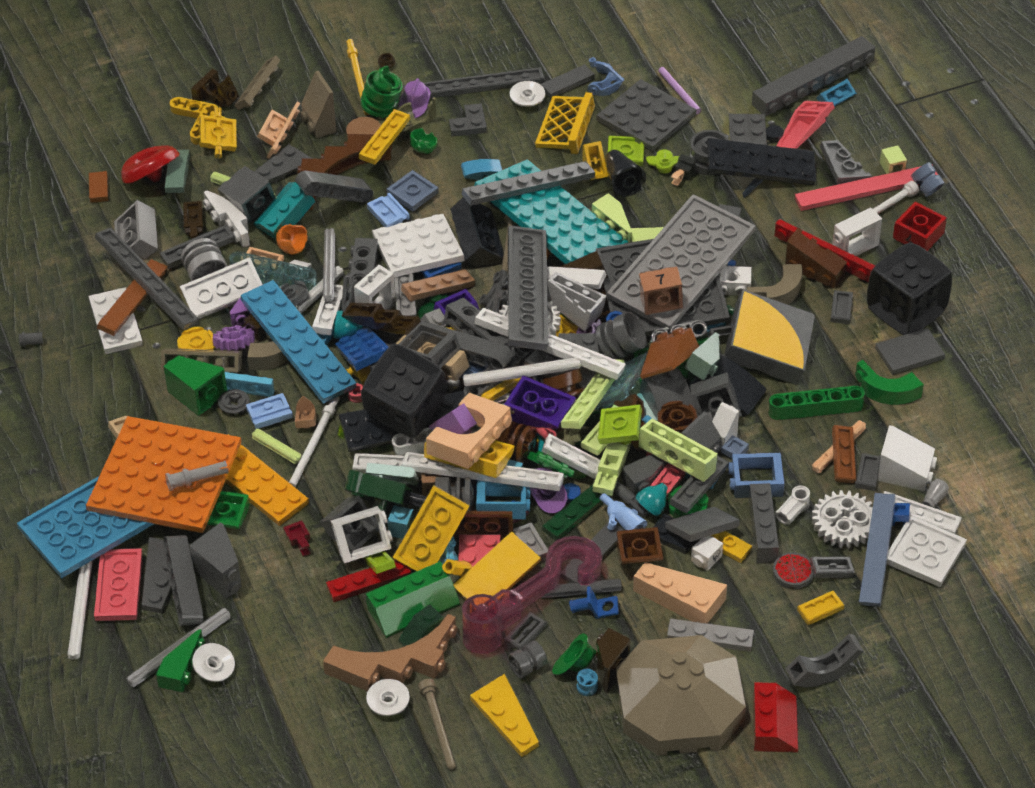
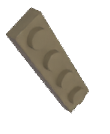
[234,55,280,110]

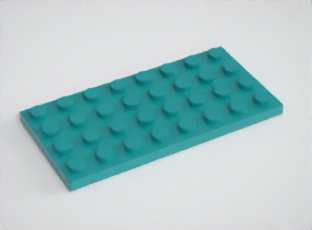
[474,159,628,264]

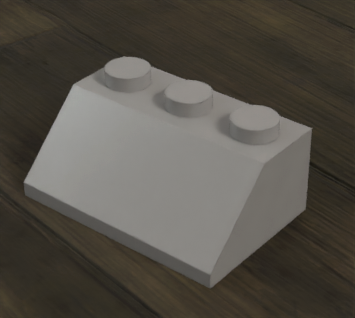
[114,200,158,260]

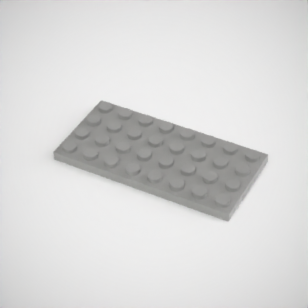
[607,194,756,331]

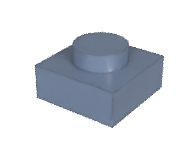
[721,435,749,458]

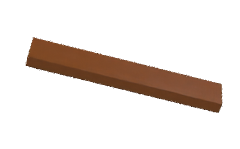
[97,259,168,336]

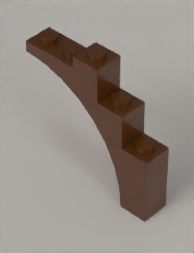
[298,134,392,210]

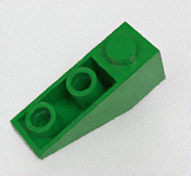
[156,629,205,693]

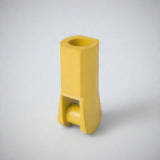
[442,559,473,577]

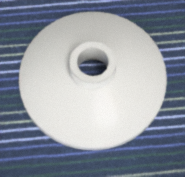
[510,81,545,107]
[192,643,235,682]
[366,679,410,716]

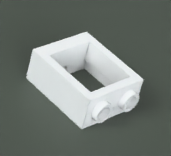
[833,208,882,256]
[354,265,396,310]
[330,506,393,563]

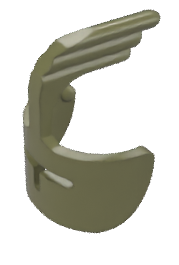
[398,97,436,134]

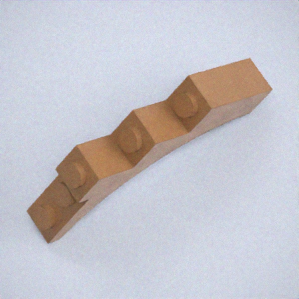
[323,614,458,691]

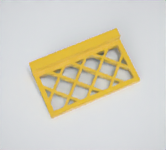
[535,92,595,154]

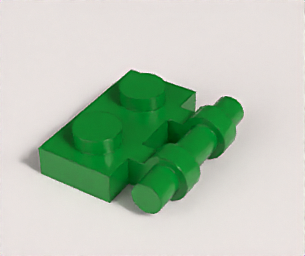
[527,450,574,478]

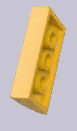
[424,433,515,478]

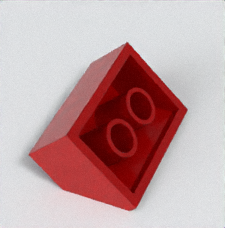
[753,682,798,752]

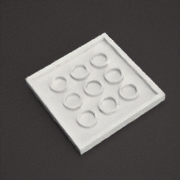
[372,214,464,277]

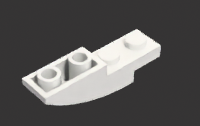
[203,191,250,248]

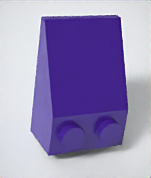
[504,375,576,429]

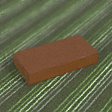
[89,171,109,203]

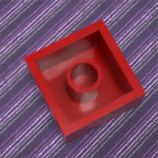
[893,202,947,251]

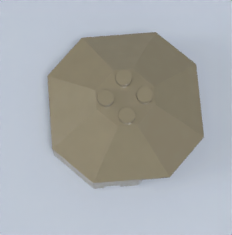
[616,635,746,756]

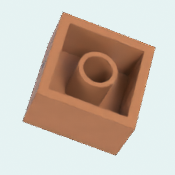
[639,267,683,315]

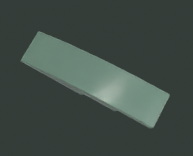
[165,150,190,193]

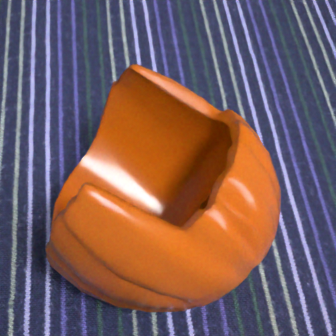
[276,224,307,255]

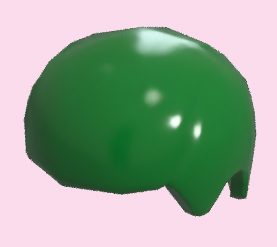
[410,128,437,154]

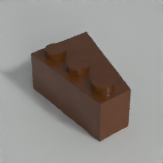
[785,228,847,289]

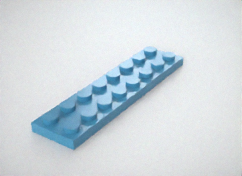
[240,280,357,404]

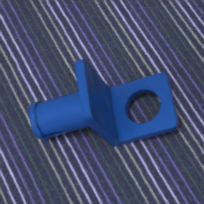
[569,586,619,619]

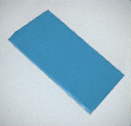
[816,79,857,106]

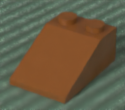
[640,327,699,379]

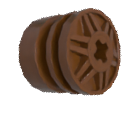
[540,368,586,406]
[496,421,537,467]

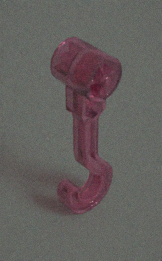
[462,536,602,654]

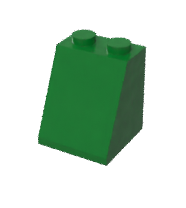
[163,355,227,416]

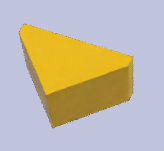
[583,141,608,180]

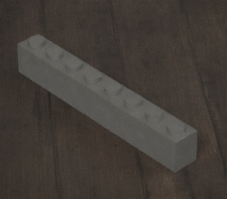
[752,36,876,117]

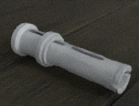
[165,461,229,491]

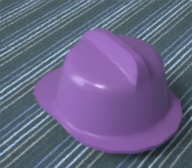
[399,78,431,118]
[530,468,567,513]

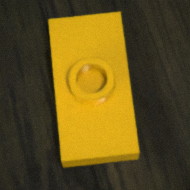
[711,531,752,563]
[797,591,844,625]

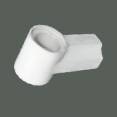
[775,486,810,525]

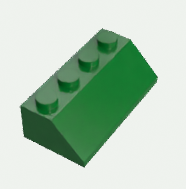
[366,561,460,638]

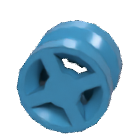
[577,669,598,696]

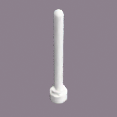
[873,181,919,214]

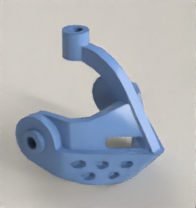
[588,57,624,96]

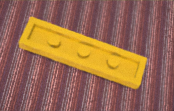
[359,109,410,165]

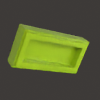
[364,551,396,574]

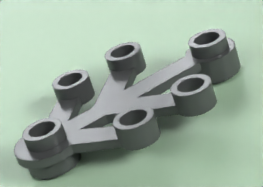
[479,270,508,313]

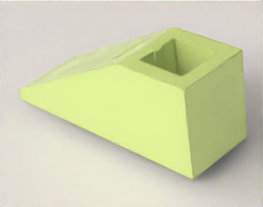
[592,193,632,243]

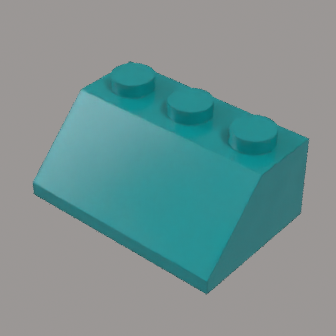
[253,182,316,240]

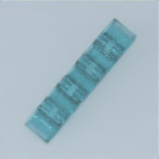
[229,252,317,292]

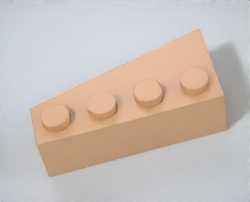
[633,562,727,624]

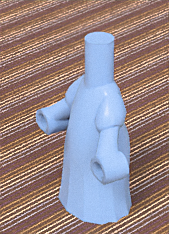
[600,493,648,530]

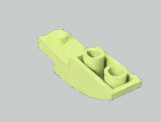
[593,442,631,496]

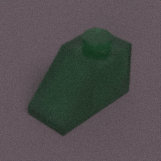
[398,604,444,647]

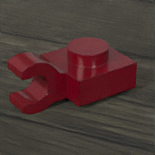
[283,520,311,557]

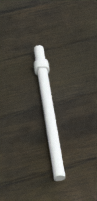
[289,396,340,487]

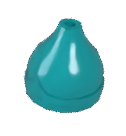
[334,310,363,340]
[635,482,668,516]

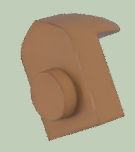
[295,396,317,429]

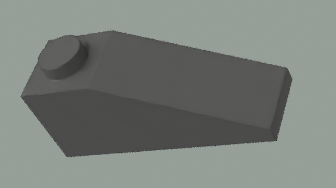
[622,454,668,495]

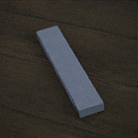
[859,493,896,607]

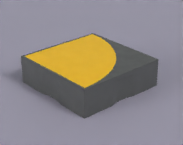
[724,290,815,385]

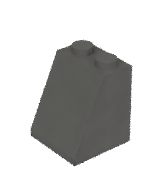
[218,166,275,224]
[189,522,242,598]

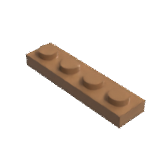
[401,269,475,301]

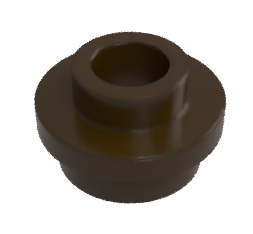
[378,53,395,68]

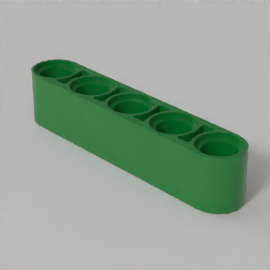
[768,386,865,420]

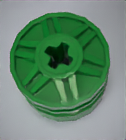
[360,70,403,118]

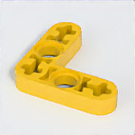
[170,97,219,145]

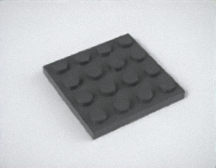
[596,79,697,152]

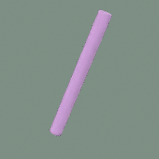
[658,67,701,114]

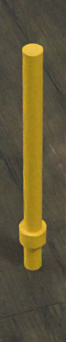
[346,39,370,115]

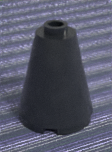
[605,150,646,197]

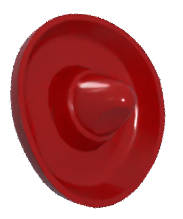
[121,145,180,183]

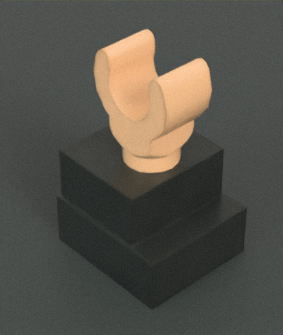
[671,154,696,186]

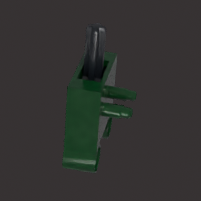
[344,469,427,517]

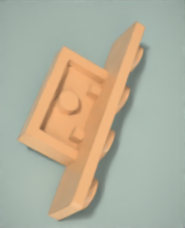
[257,101,300,159]

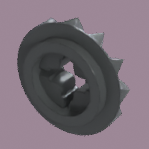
[218,389,250,415]

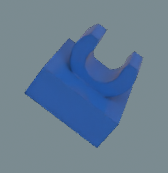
[892,503,910,526]

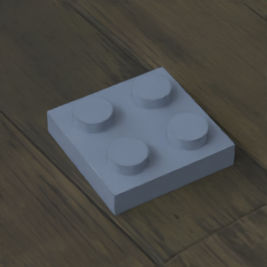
[387,170,439,211]

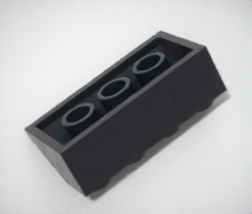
[450,197,504,268]

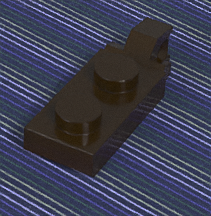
[183,201,203,239]

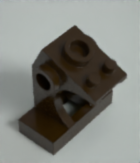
[191,68,239,107]

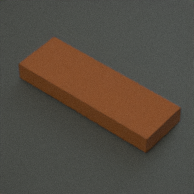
[832,425,856,483]

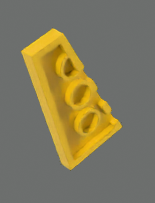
[470,674,539,757]

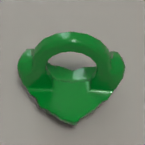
[373,66,400,92]

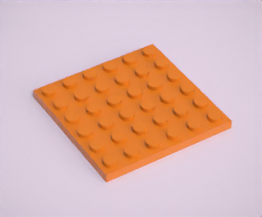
[86,416,242,533]

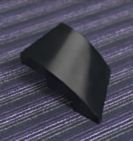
[714,354,767,417]

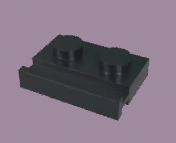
[653,513,694,554]

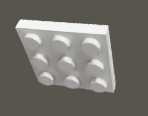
[887,515,967,587]

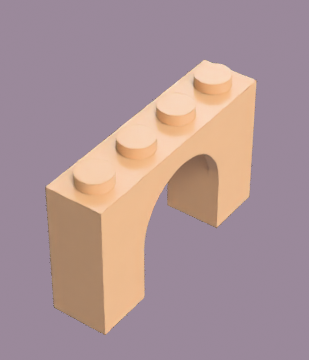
[426,393,512,469]

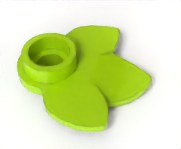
[646,149,680,173]

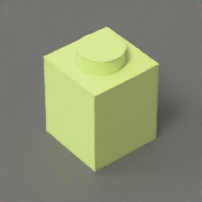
[880,146,907,174]

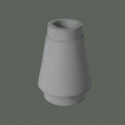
[922,479,949,507]

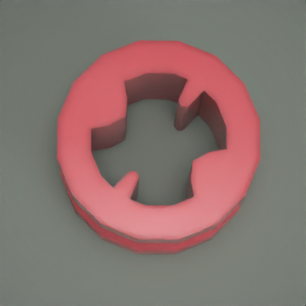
[348,383,363,403]

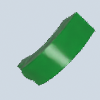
[855,360,924,405]

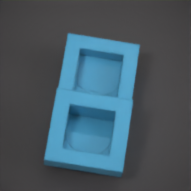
[461,159,502,180]

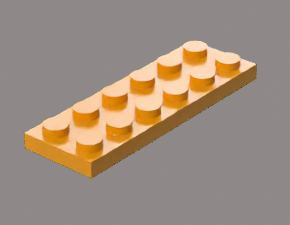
[225,434,309,526]

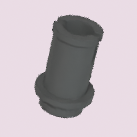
[19,332,43,347]

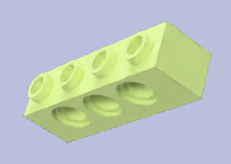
[639,419,718,482]

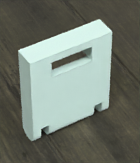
[366,463,419,486]

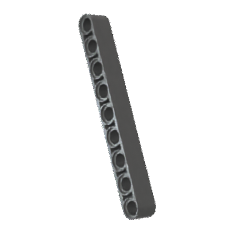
[371,315,514,370]

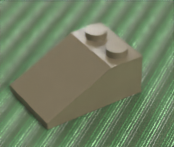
[300,71,336,138]

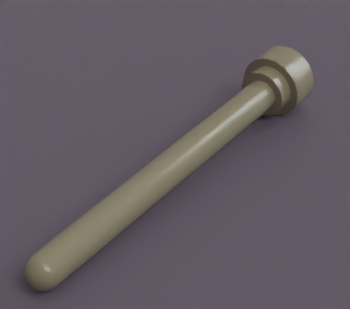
[418,679,456,770]

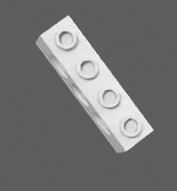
[718,266,751,296]

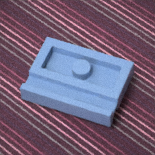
[367,193,410,227]
[246,393,293,429]

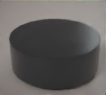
[766,125,784,142]

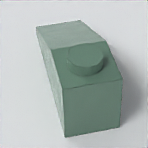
[684,332,720,380]

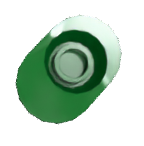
[552,633,597,675]

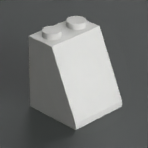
[877,425,937,491]

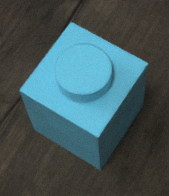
[387,505,414,539]

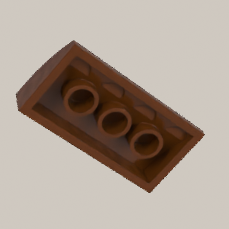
[453,511,513,540]

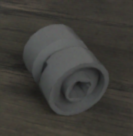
[508,640,548,679]

